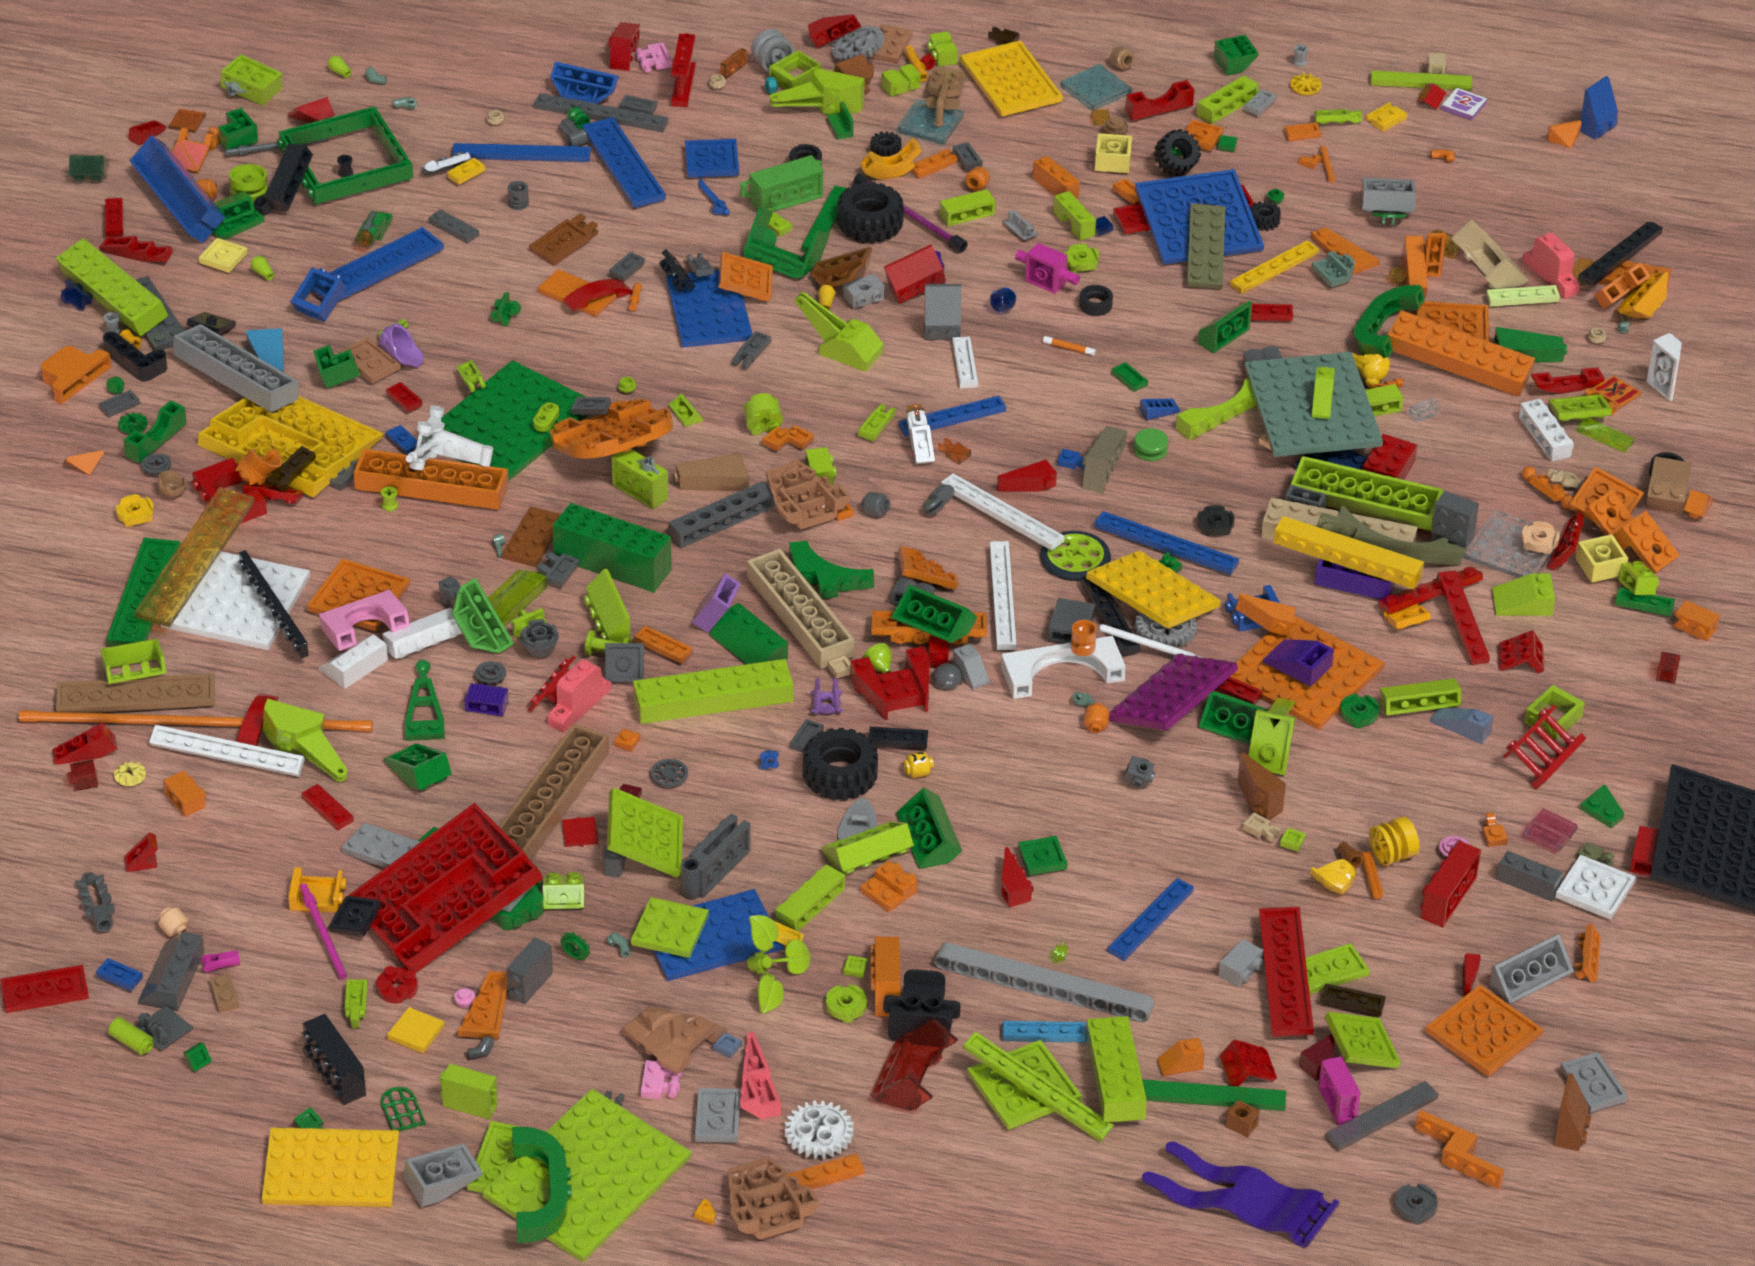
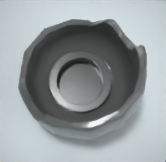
[932,663,962,690]

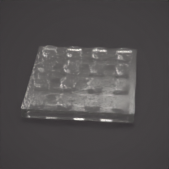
[1463,510,1563,578]

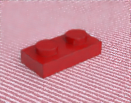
[386,382,423,413]

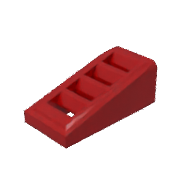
[128,120,166,145]
[1462,953,1481,996]

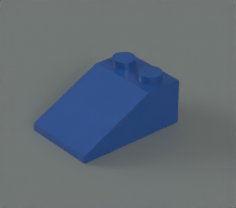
[1580,76,1618,140]

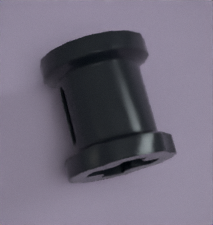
[337,155,353,177]

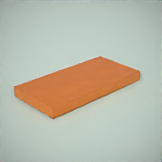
[538,269,616,317]

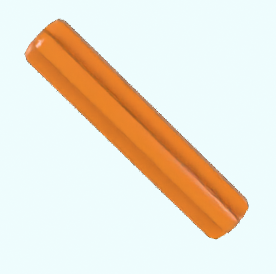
[1362,851,1384,899]

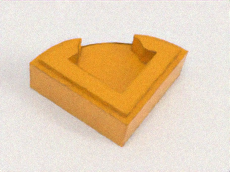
[694,1199,716,1225]

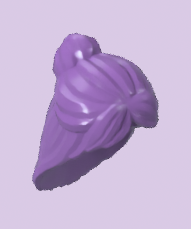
[379,323,424,368]

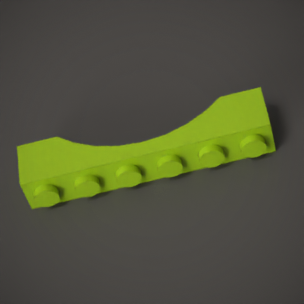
[1176,378,1257,440]

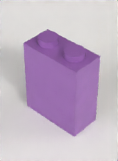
[692,573,741,633]

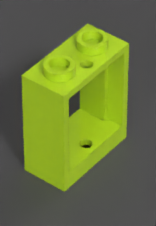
[769,50,822,90]
[1524,685,1585,740]

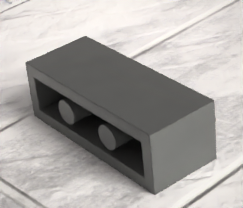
[1497,851,1563,902]

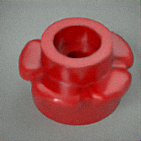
[920,54,936,70]

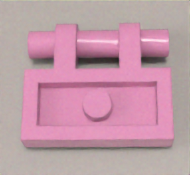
[636,42,673,73]
[641,1060,682,1099]

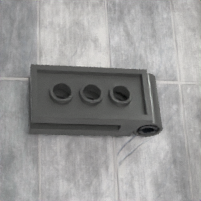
[681,813,751,900]

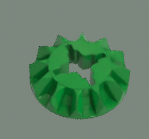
[118,412,148,434]
[560,932,590,960]

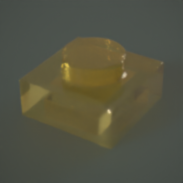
[1091,109,1111,126]

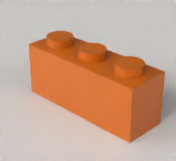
[1033,155,1080,198]

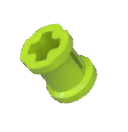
[381,486,398,511]

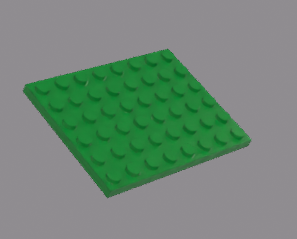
[441,360,588,482]

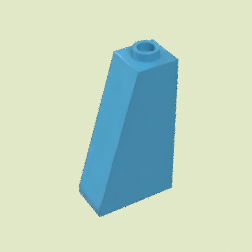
[246,328,284,372]

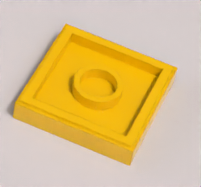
[387,1007,445,1054]

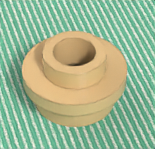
[709,74,726,89]
[487,110,504,125]
[1588,327,1606,344]

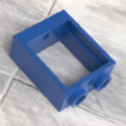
[290,267,346,322]

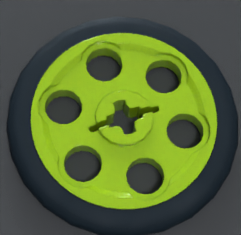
[1040,531,1111,581]

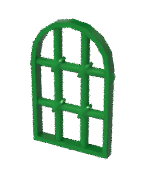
[381,1087,426,1132]

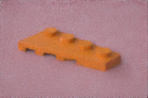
[1311,227,1380,275]
[457,971,508,1039]

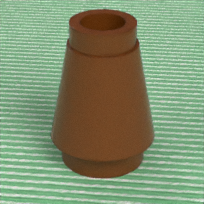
[1337,842,1363,868]

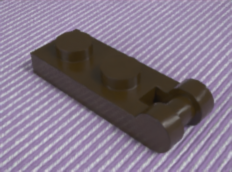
[268,446,317,492]

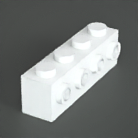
[1519,399,1574,462]
[382,608,462,659]

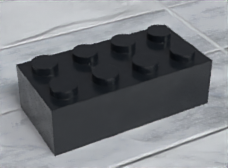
[301,1013,366,1105]

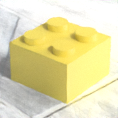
[1095,133,1132,173]
[1575,534,1628,583]

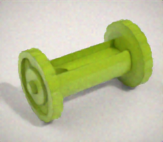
[585,630,632,656]

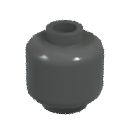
[861,492,890,517]

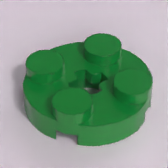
[1340,694,1379,729]

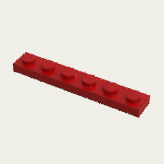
[1378,567,1483,614]
[1437,570,1490,665]

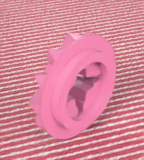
[1439,836,1470,858]

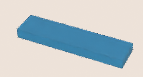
[1002,1021,1086,1042]

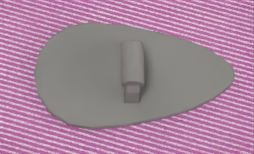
[838,798,877,840]

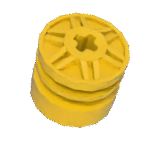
[1369,816,1420,866]

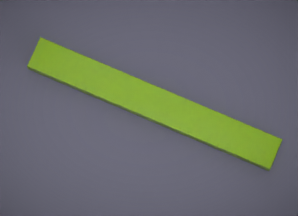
[962,1031,1114,1142]

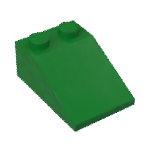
[383,743,452,790]

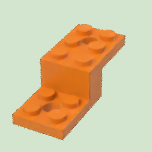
[1585,489,1680,574]

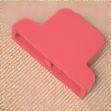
[1522,232,1579,299]
[548,659,611,733]

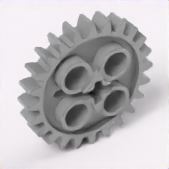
[831,25,885,62]
[1135,611,1197,648]

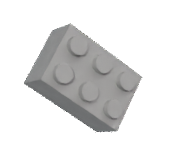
[1361,178,1416,214]

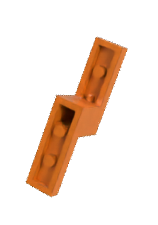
[1415,1110,1504,1189]

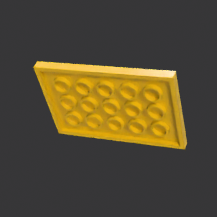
[960,40,1063,117]
[1086,550,1221,629]
[262,1128,399,1207]

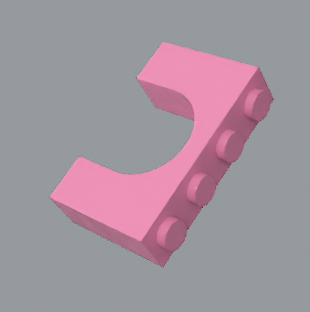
[319,590,410,651]

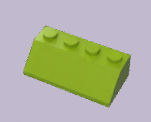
[584,569,631,643]
[821,821,914,874]

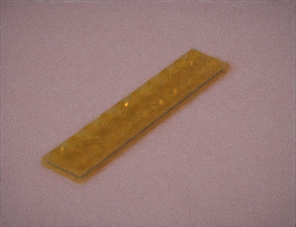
[135,487,254,627]

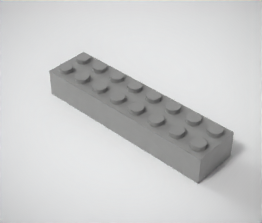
[173,324,298,412]

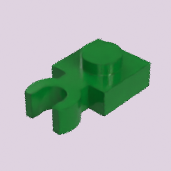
[293,1107,326,1129]

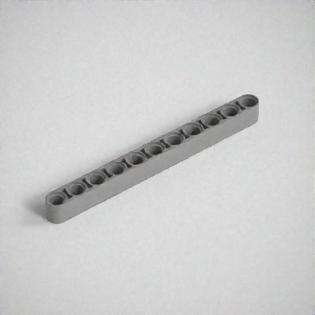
[934,943,1155,1022]

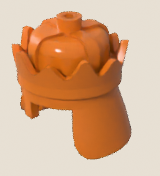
[235,449,283,486]

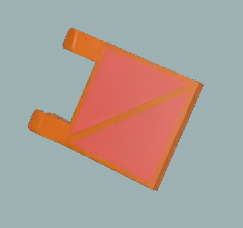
[172,127,215,174]

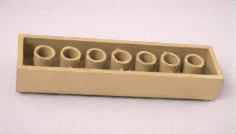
[1261,498,1418,543]
[747,549,855,669]

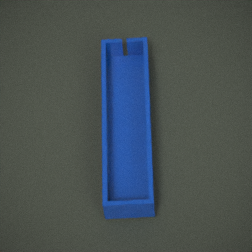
[129,135,225,243]

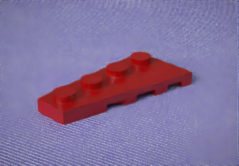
[1547,511,1585,571]

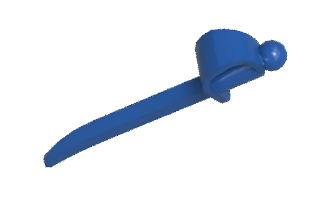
[699,178,730,215]

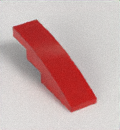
[99,236,173,262]

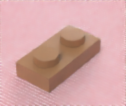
[210,973,239,1012]

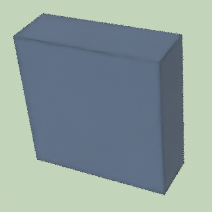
[713,1032,742,1059]

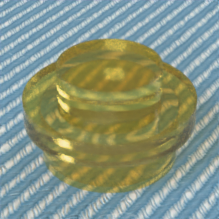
[1389,267,1406,283]

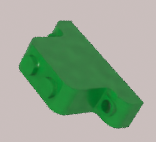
[492,864,544,930]

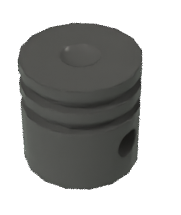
[507,181,529,210]

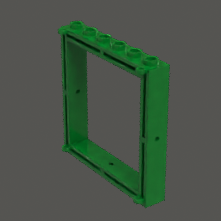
[277,106,413,206]

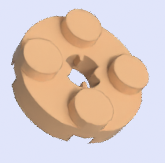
[1521,522,1560,554]

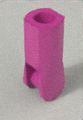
[201,950,240,972]

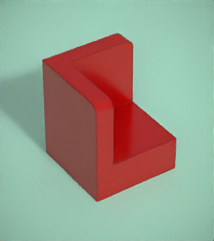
[1417,83,1447,109]

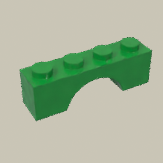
[123,400,187,463]

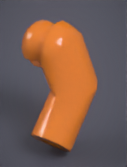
[208,126,220,151]

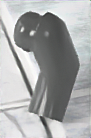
[467,1036,494,1059]

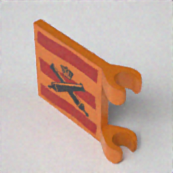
[1584,375,1642,416]

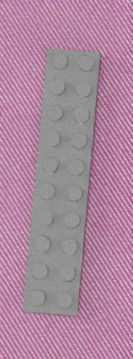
[342,822,530,912]

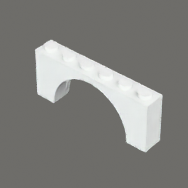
[1001,636,1126,699]

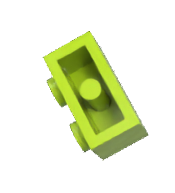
[1619,561,1659,595]

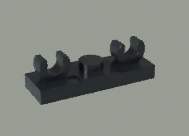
[659,249,696,293]

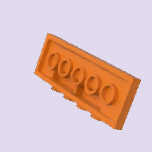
[872,610,987,645]

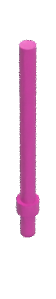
[299,883,347,979]

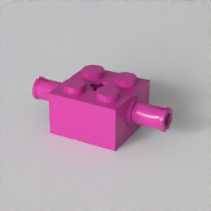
[1015,243,1080,294]

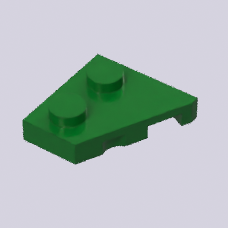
[1580,785,1624,829]

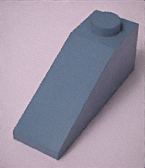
[1430,708,1493,744]

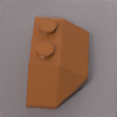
[810,247,872,287]

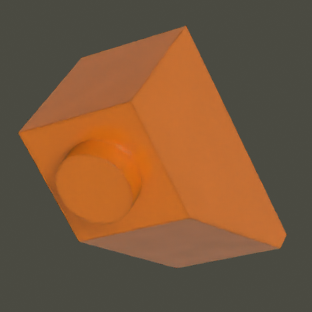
[1684,489,1714,520]
[1157,1037,1205,1076]

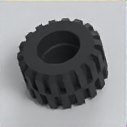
[1154,129,1201,176]

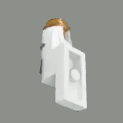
[906,404,935,465]

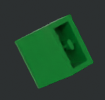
[1214,35,1259,76]

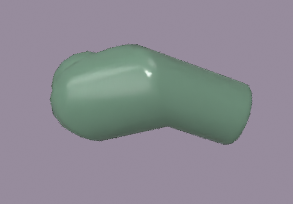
[392,97,417,110]
[607,932,631,957]

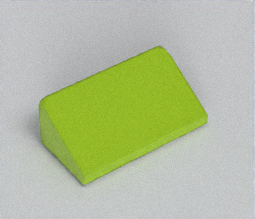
[668,393,704,427]

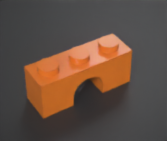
[1594,262,1651,309]

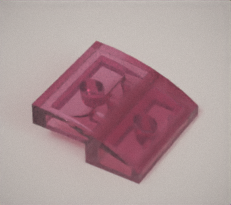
[1522,808,1578,852]

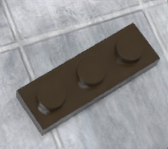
[1320,983,1386,1017]

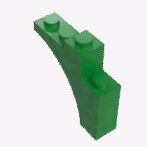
[789,540,874,599]

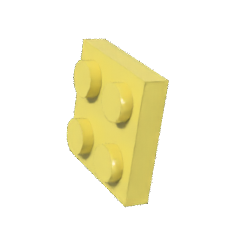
[198,238,248,273]

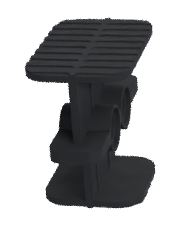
[883,969,961,1046]

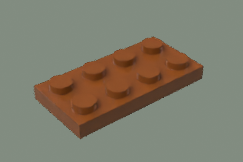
[502,506,561,567]

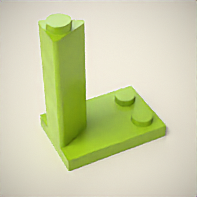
[1248,698,1296,775]

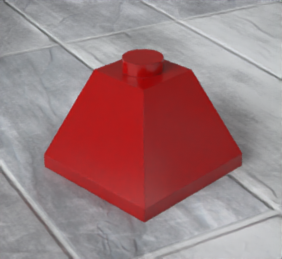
[288,97,335,123]

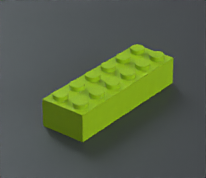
[1086,1016,1147,1122]

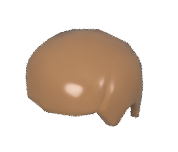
[158,470,186,497]

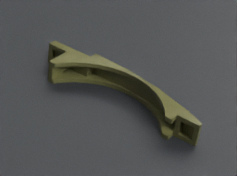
[1316,506,1466,565]

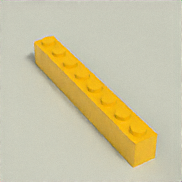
[1273,516,1424,589]

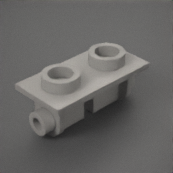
[1003,210,1038,241]

